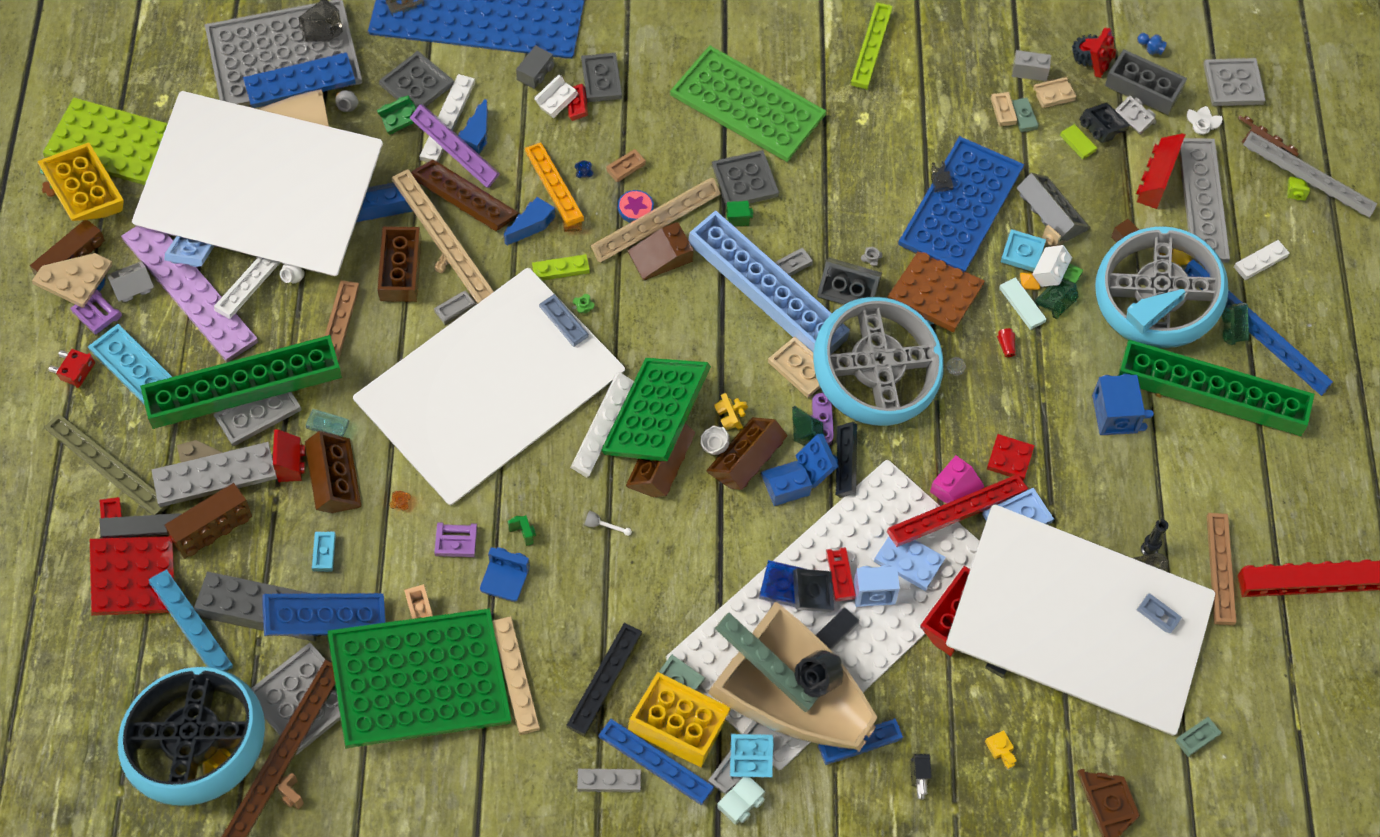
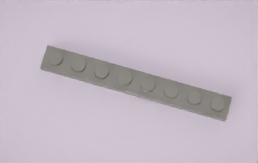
[1243,132,1377,218]

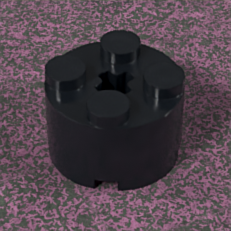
[795,650,843,698]

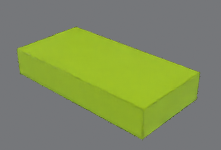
[1060,124,1097,160]

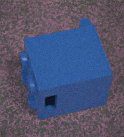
[1092,374,1154,435]

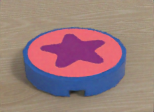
[618,190,654,223]

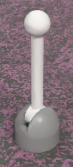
[584,511,632,536]

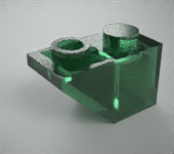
[792,406,824,446]

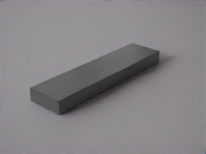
[99,513,181,538]

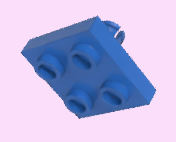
[795,434,838,488]

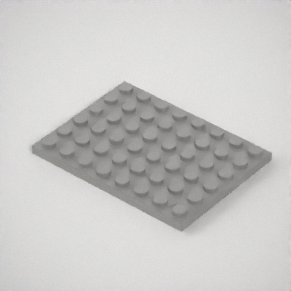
[205,0,362,106]

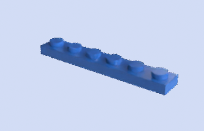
[599,719,714,806]

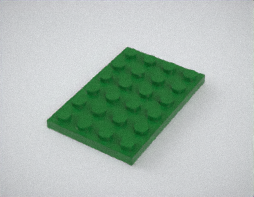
[601,358,711,461]

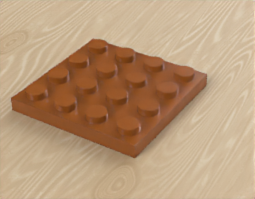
[888,252,985,333]

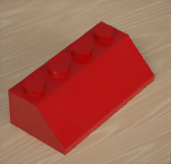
[1136,133,1186,209]
[920,565,970,656]

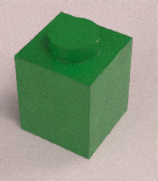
[726,201,753,227]

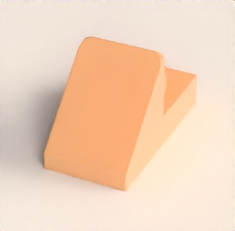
[404,584,433,619]

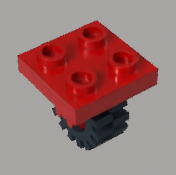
[1072,27,1116,78]

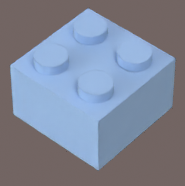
[853,565,900,607]

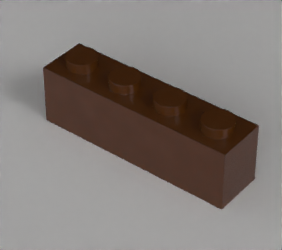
[30,220,105,275]

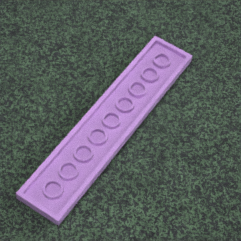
[121,226,258,362]

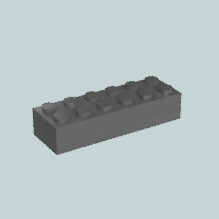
[194,571,317,642]

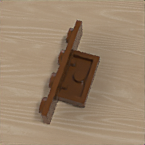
[1238,115,1300,162]

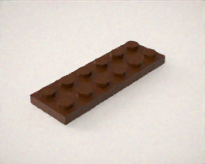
[411,159,519,231]

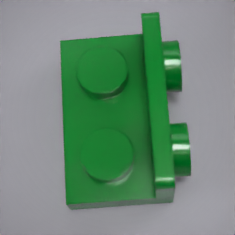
[377,95,417,135]

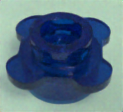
[575,160,593,178]

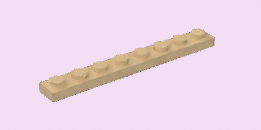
[590,178,721,262]

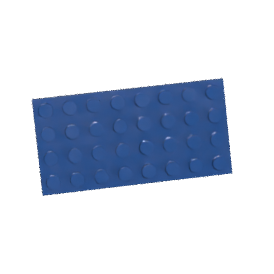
[898,136,1024,273]

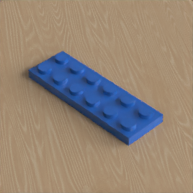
[243,52,356,108]
[262,593,385,636]

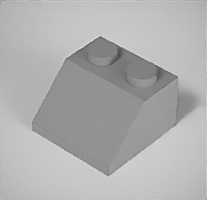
[107,261,154,302]

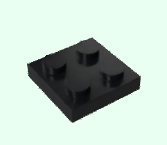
[793,568,834,612]

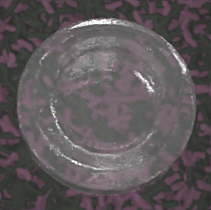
[947,357,966,375]

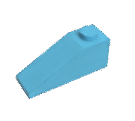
[1126,289,1185,334]

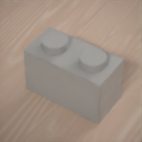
[1012,50,1051,81]

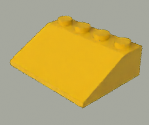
[38,142,123,221]
[628,672,731,767]

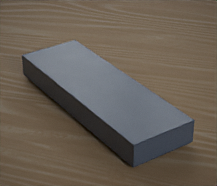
[539,294,589,347]

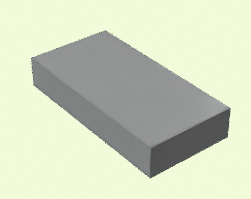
[434,290,476,325]

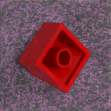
[273,429,306,482]

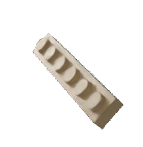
[492,616,540,735]

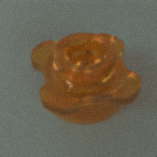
[389,491,411,511]

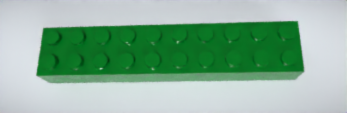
[140,335,342,429]
[1117,340,1315,436]

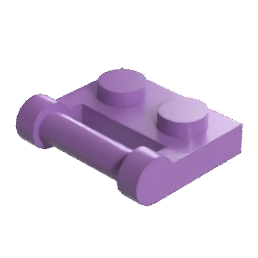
[70,290,122,335]
[434,522,477,557]

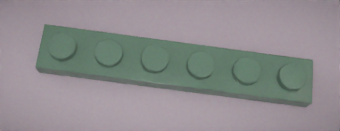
[715,612,818,712]

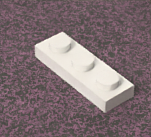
[1234,240,1289,280]

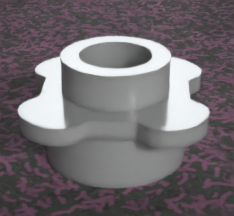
[861,247,882,266]

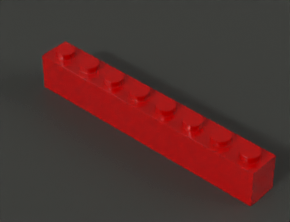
[1237,559,1380,597]

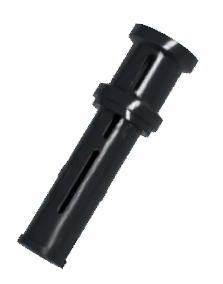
[1140,519,1169,558]

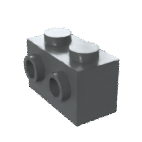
[516,45,554,89]

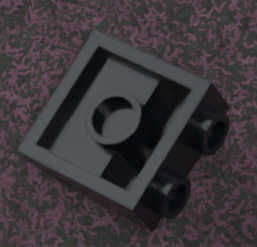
[1079,102,1130,143]

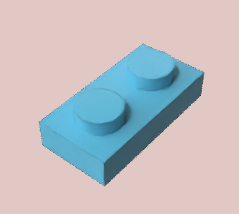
[312,532,336,571]

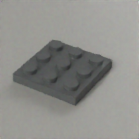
[379,51,454,107]
[712,150,779,205]

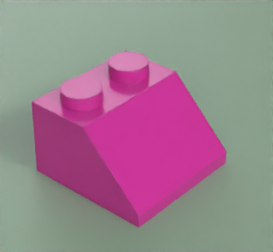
[930,455,984,504]

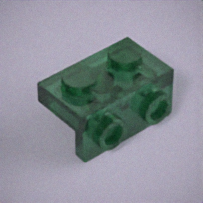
[1222,303,1249,346]

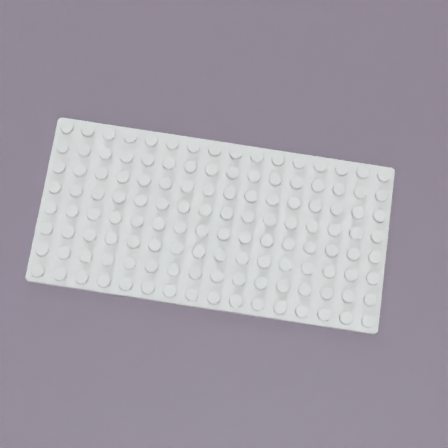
[666,460,980,770]

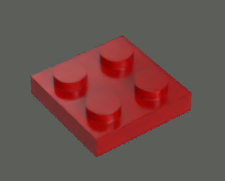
[987,434,1035,481]

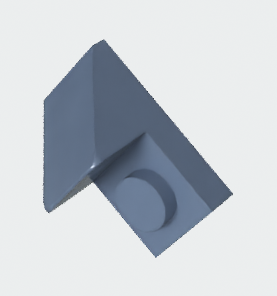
[1136,593,1182,633]

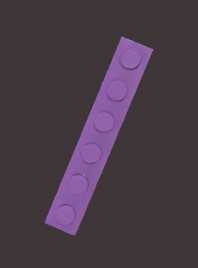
[410,104,500,188]

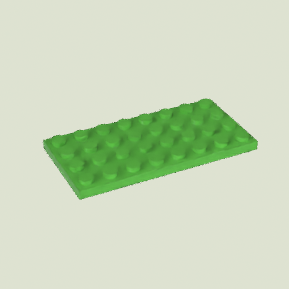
[670,45,826,162]

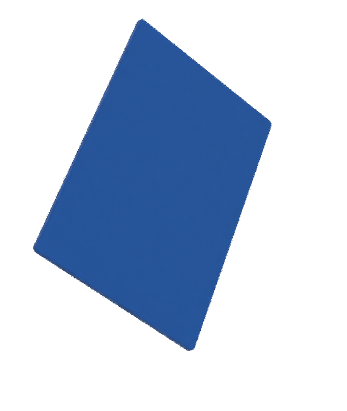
[368,0,585,59]

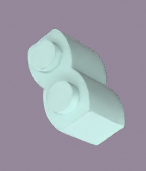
[717,777,765,825]

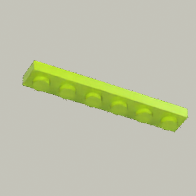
[851,2,893,90]

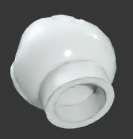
[280,264,305,283]

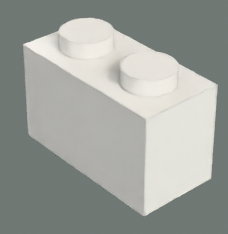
[1032,245,1072,287]

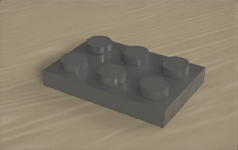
[581,53,622,102]

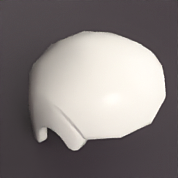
[700,426,730,455]

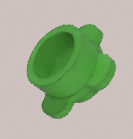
[573,294,594,313]

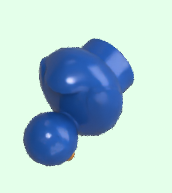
[1137,33,1167,55]

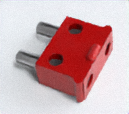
[48,349,95,388]

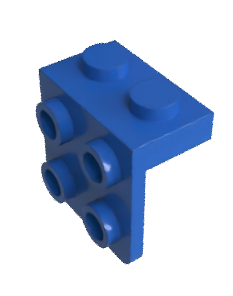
[480,547,530,602]

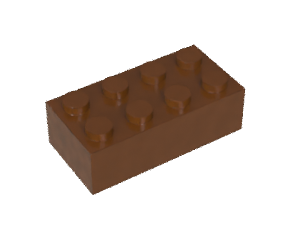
[377,227,422,302]
[164,483,253,559]

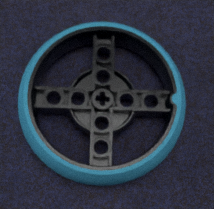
[118,667,265,806]

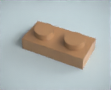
[606,149,646,182]

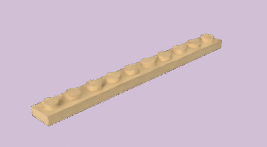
[392,169,494,304]

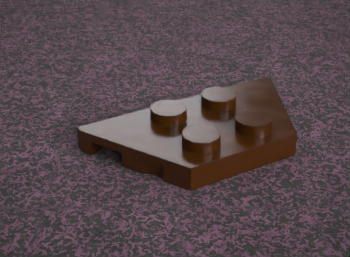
[1077,769,1140,837]

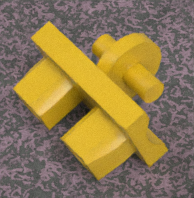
[714,393,748,430]

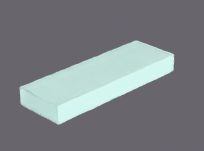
[999,277,1046,330]

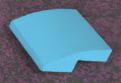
[730,734,773,777]

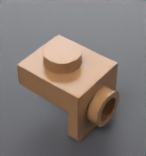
[277,773,304,809]

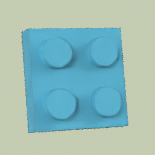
[1001,229,1046,272]

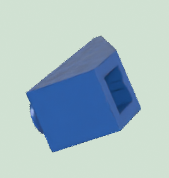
[458,99,488,154]
[504,197,555,245]

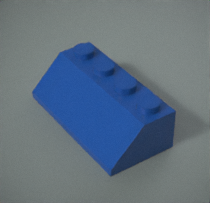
[356,183,413,222]

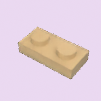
[991,92,1017,127]

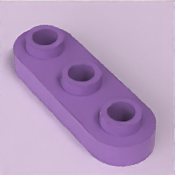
[812,393,833,446]

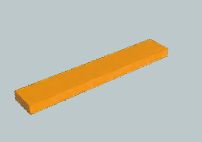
[525,142,584,227]

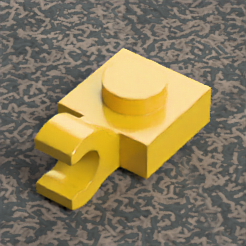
[985,731,1016,769]

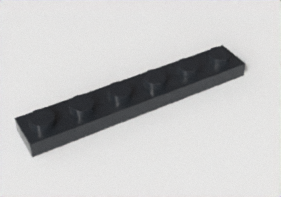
[566,623,642,737]

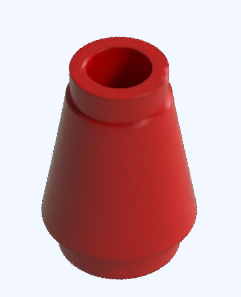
[997,328,1016,357]

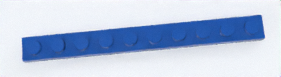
[1184,259,1333,396]

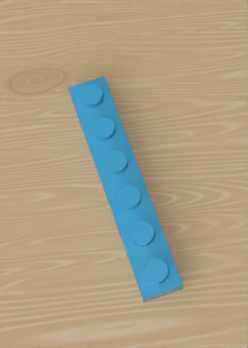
[149,569,233,671]

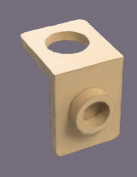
[1042,225,1066,247]

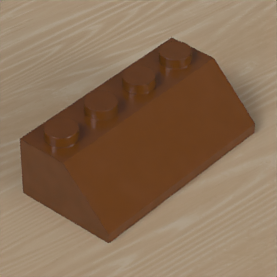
[706,417,787,490]
[626,423,696,498]
[305,431,361,513]

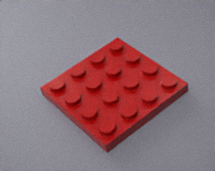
[89,537,174,616]

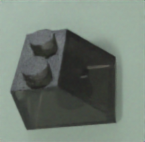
[298,0,343,42]

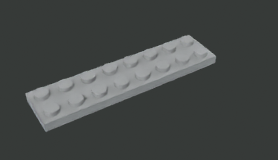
[1179,138,1230,263]

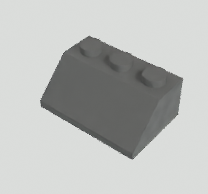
[817,257,882,305]

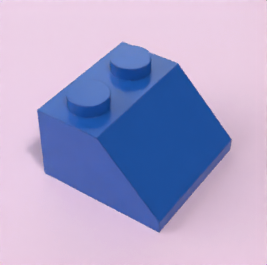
[760,461,812,506]

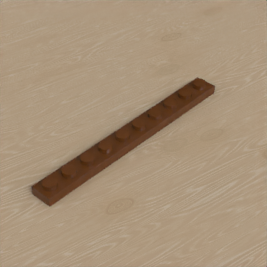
[221,660,335,837]

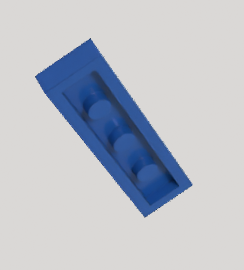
[818,719,903,765]

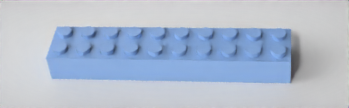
[689,210,850,355]

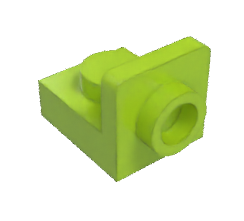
[1287,176,1310,201]

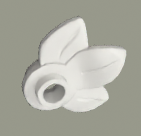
[1187,106,1222,135]

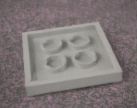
[1203,58,1265,106]

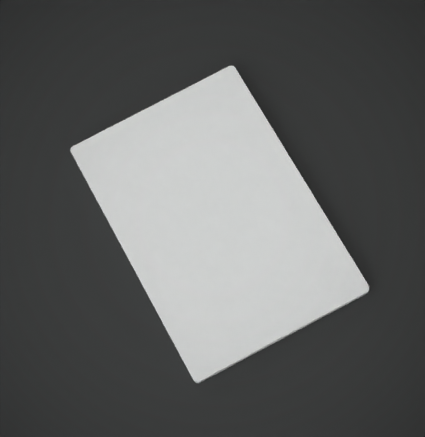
[132,91,383,276]
[353,268,625,505]
[946,505,1215,735]

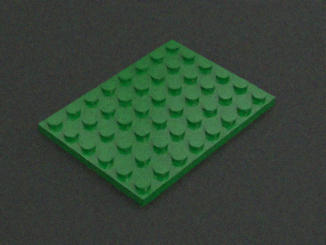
[328,608,511,749]

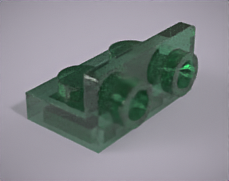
[1035,279,1079,319]

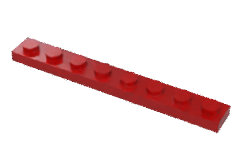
[887,474,1028,547]

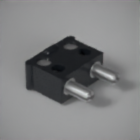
[910,754,932,800]

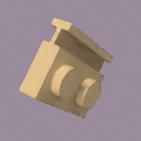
[1033,77,1076,109]

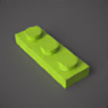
[532,254,590,281]

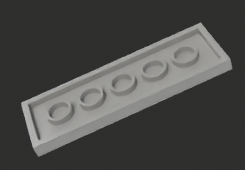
[152,442,277,507]

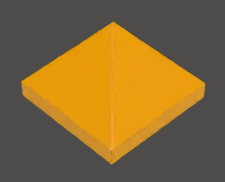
[1020,273,1040,290]

